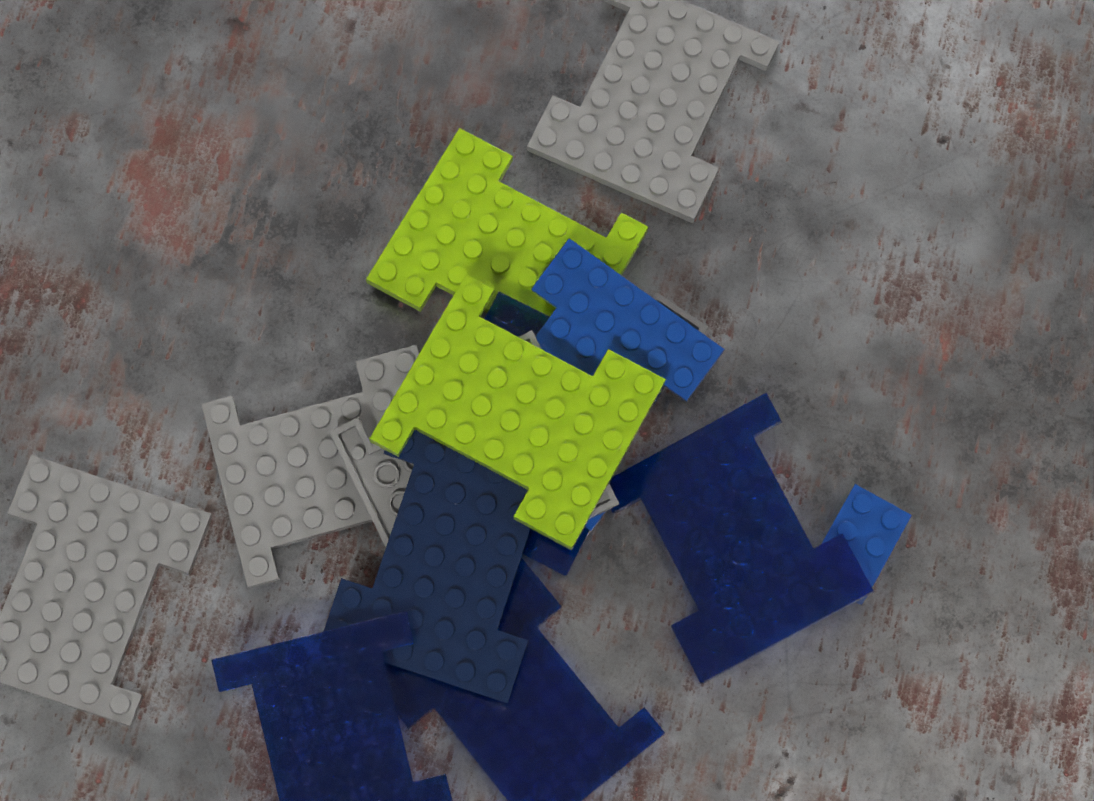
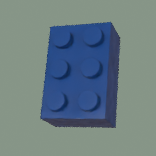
[805,484,912,605]

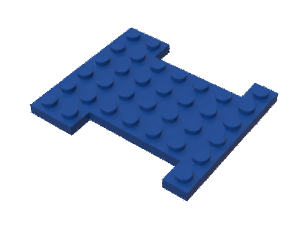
[531,238,724,532]

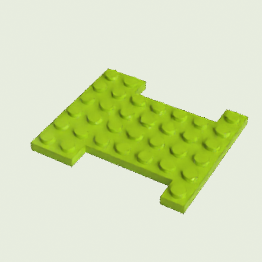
[366,128,648,336]
[369,274,666,550]

